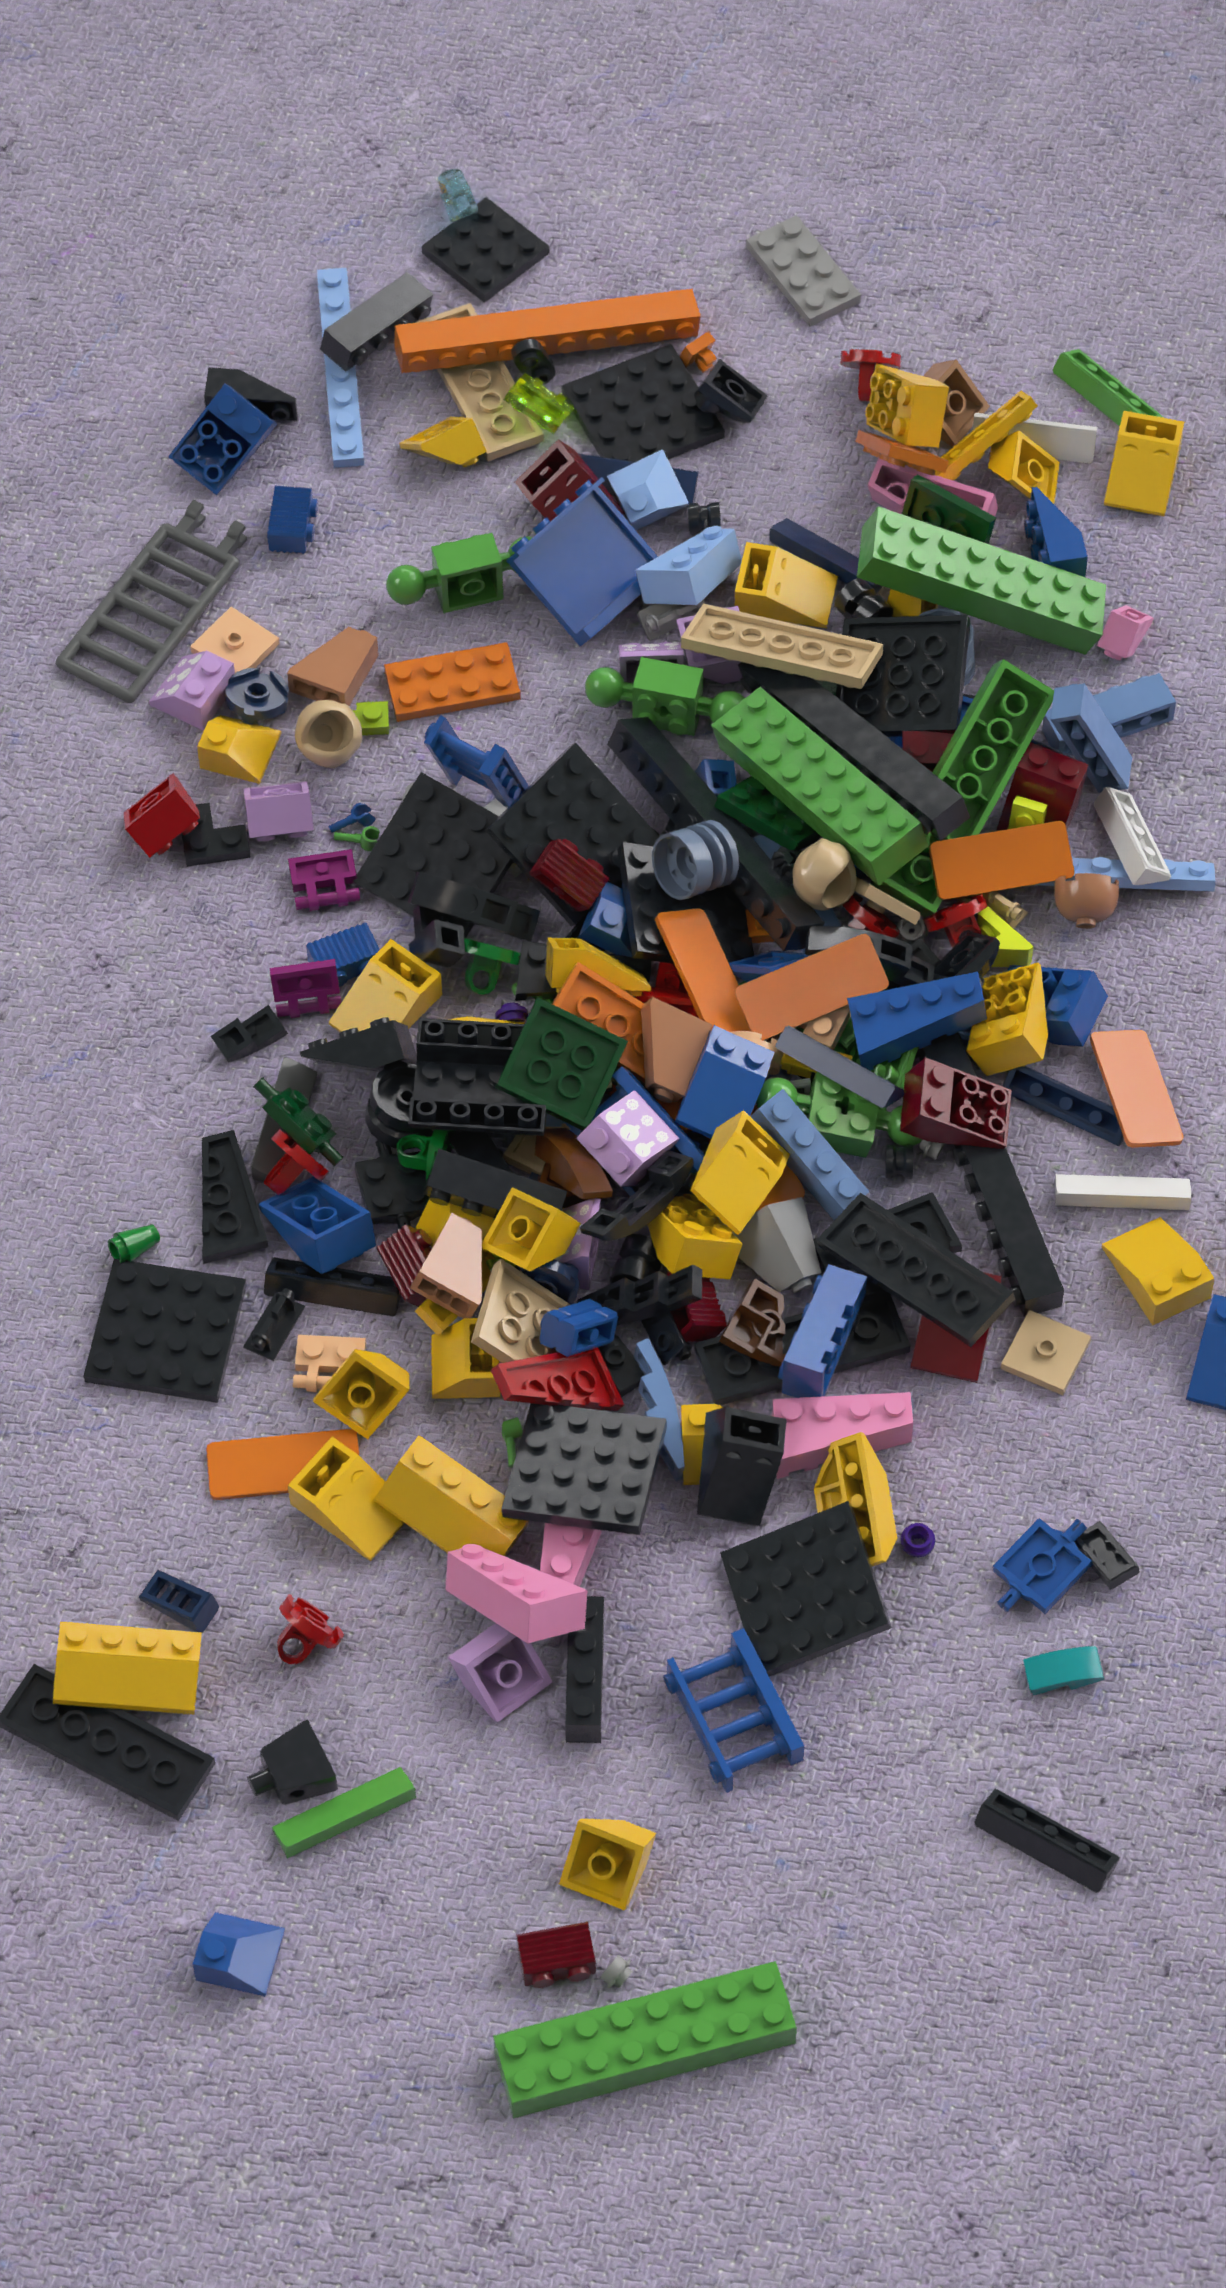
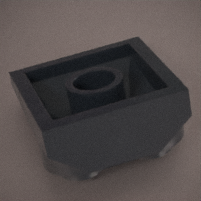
[694,359,768,423]
[933,932,1000,991]

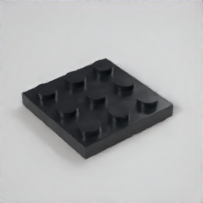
[422,197,549,303]

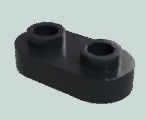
[511,339,556,385]

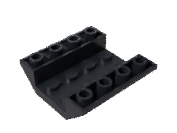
[408,1018,547,1136]

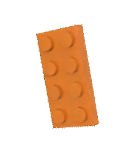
[855,430,949,476]
[384,642,521,722]
[552,962,645,1083]

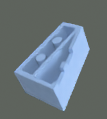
[635,526,742,605]

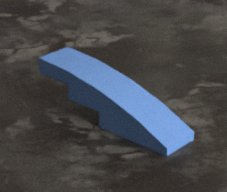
[634,1338,685,1481]

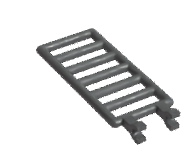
[56,500,247,703]

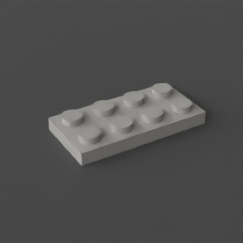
[746,215,861,327]

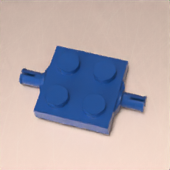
[993,1518,1092,1614]

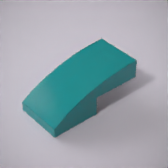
[1023,1646,1105,1696]

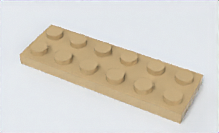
[415,303,544,462]
[681,604,883,689]

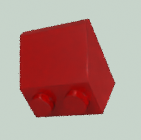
[124,773,200,858]

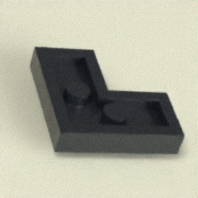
[182,803,251,867]

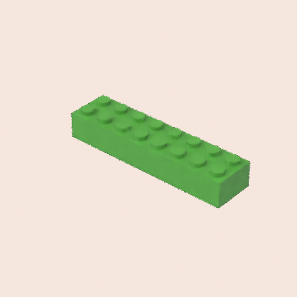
[857,506,1106,655]
[870,659,1054,918]
[711,687,928,885]
[493,1961,797,2119]

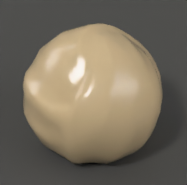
[295,700,362,768]
[793,838,856,911]

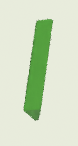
[1053,349,1164,426]
[272,1767,416,1859]

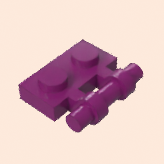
[288,849,361,911]
[270,959,342,1019]

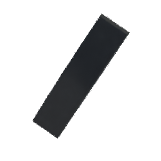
[577,1265,702,1326]

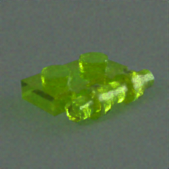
[504,373,574,434]

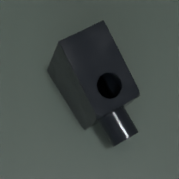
[247,1719,338,1805]

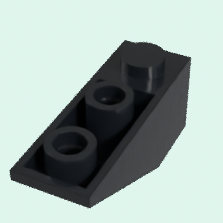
[204,367,298,421]

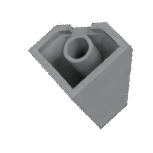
[732,1197,821,1293]

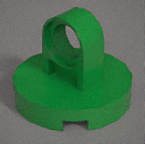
[464,938,521,995]
[397,1129,456,1181]

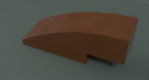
[534,1128,613,1199]

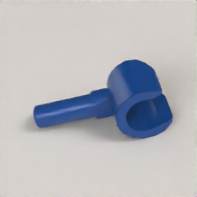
[328,803,375,833]

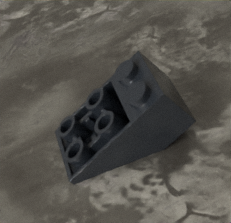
[300,1017,417,1072]
[697,1407,787,1526]

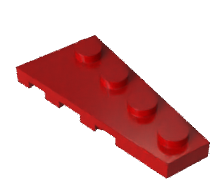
[491,1348,624,1411]

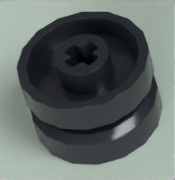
[365,1063,434,1149]

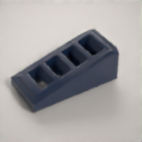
[139,1570,219,1633]

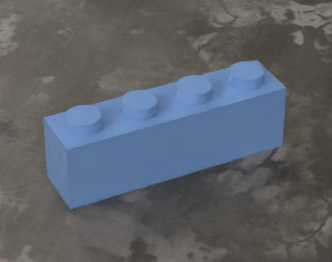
[1042,673,1176,755]
[1050,683,1132,793]
[750,1089,869,1220]

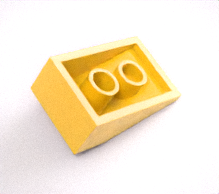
[1101,1217,1215,1326]

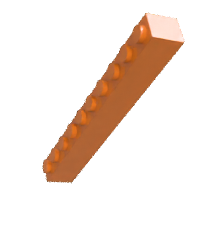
[394,289,701,373]

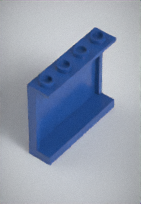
[506,477,658,646]

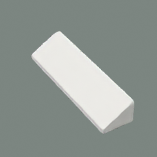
[972,413,1097,464]
[1094,787,1171,885]
[1055,1174,1191,1210]

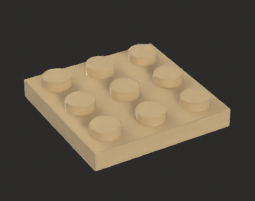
[471,1259,570,1363]

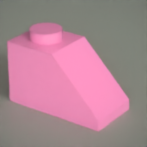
[1097,605,1154,660]

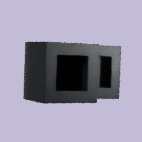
[408,906,465,968]

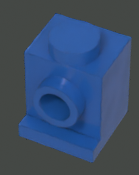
[695,759,737,797]

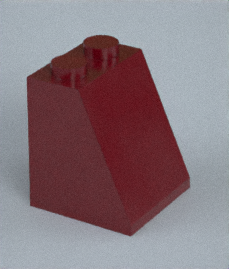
[996,742,1089,831]

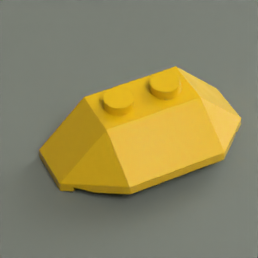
[813,1432,897,1567]

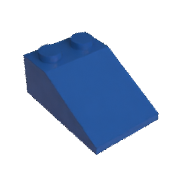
[674,1025,774,1139]
[259,1177,376,1274]
[1186,1294,1226,1410]

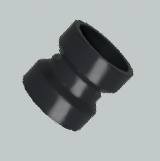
[688,502,721,534]

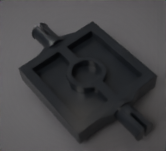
[355,1140,430,1229]

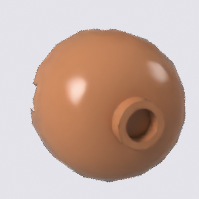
[1054,873,1119,929]

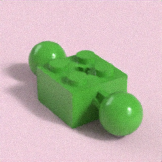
[386,533,532,613]
[585,657,745,736]
[756,1071,922,1158]

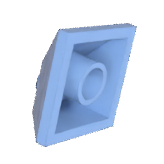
[607,449,689,531]

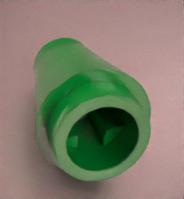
[108,1224,160,1263]

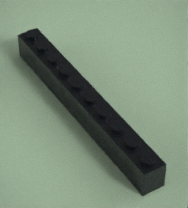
[738,662,970,841]
[607,717,825,951]
[915,1032,1064,1317]

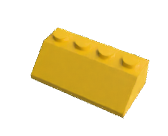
[374,1435,529,1556]
[53,1621,202,1715]

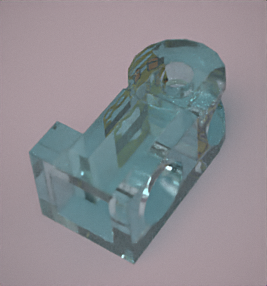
[437,169,479,222]

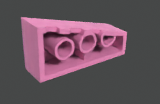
[868,458,998,516]
[772,1392,913,1479]
[540,1523,602,1587]
[445,1544,587,1644]

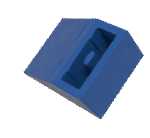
[168,384,277,495]
[1024,487,1088,577]
[1007,965,1108,1047]

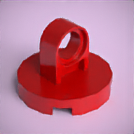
[840,349,901,401]
[842,893,900,938]
[923,894,987,948]
[264,1128,329,1195]
[277,1594,344,1664]

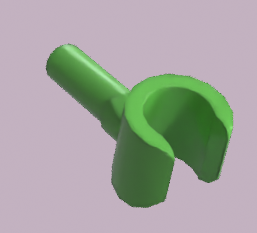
[334,826,380,852]
[874,1064,899,1111]
[502,1417,523,1468]

